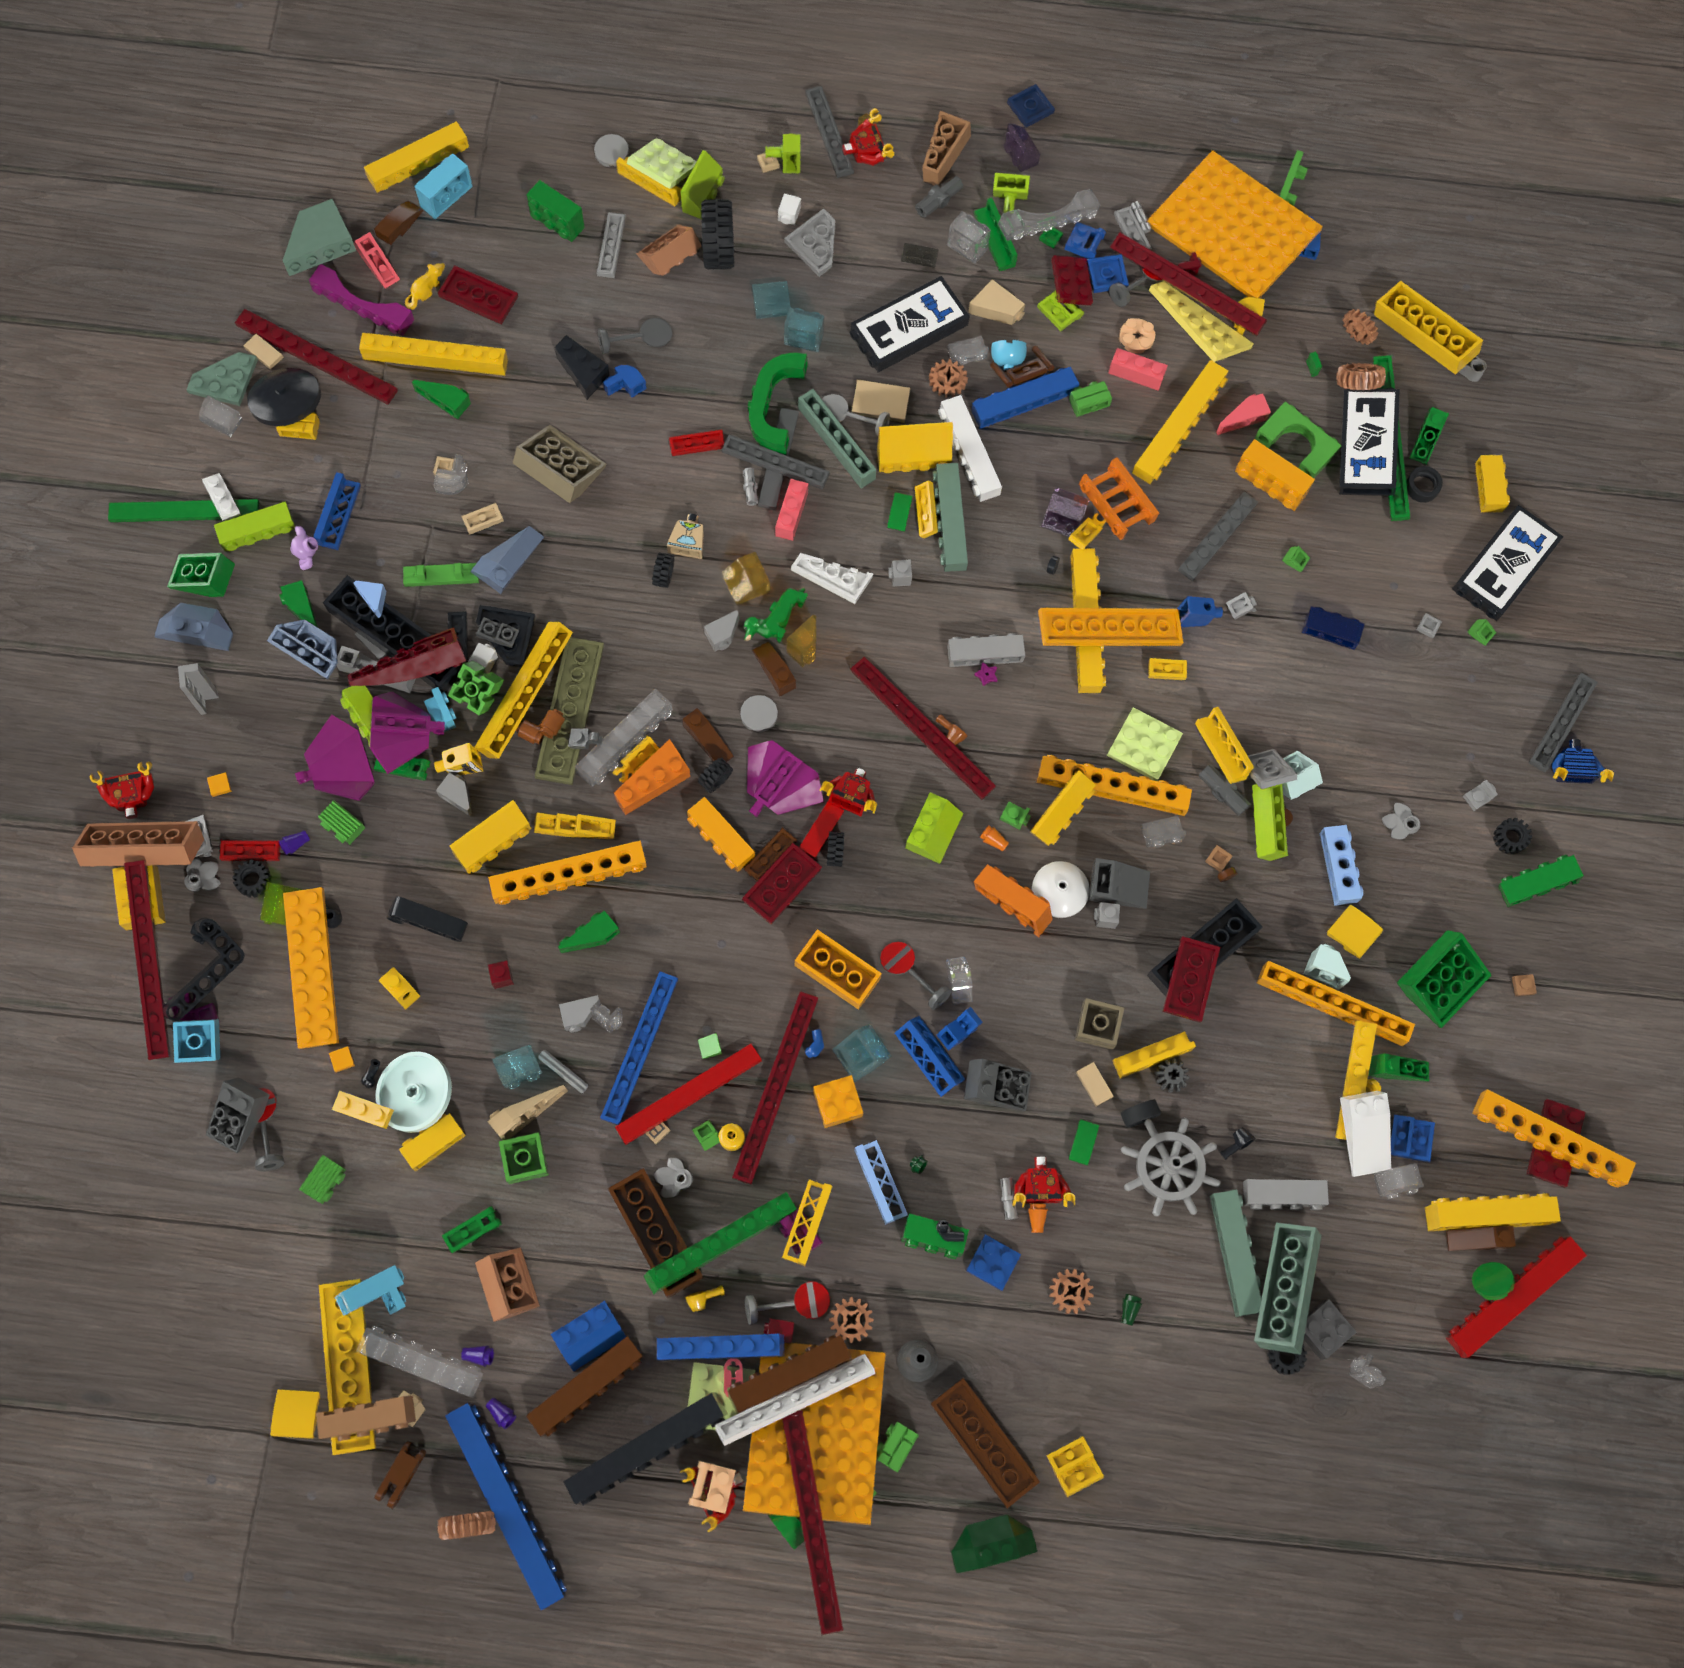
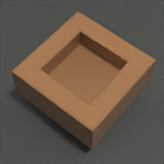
[1205,845,1232,872]
[1512,974,1537,996]

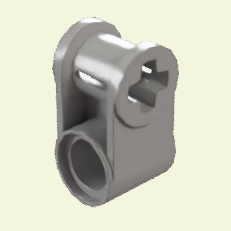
[1459,356,1487,382]

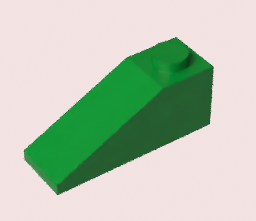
[412,380,471,420]
[279,580,318,627]

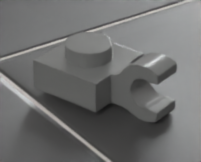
[568,728,603,749]

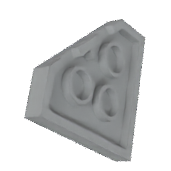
[784,209,835,277]

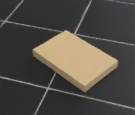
[852,380,910,423]

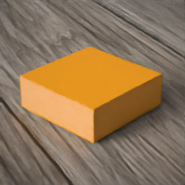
[207,772,232,797]
[329,1046,355,1073]

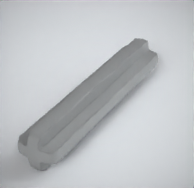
[538,1050,588,1093]

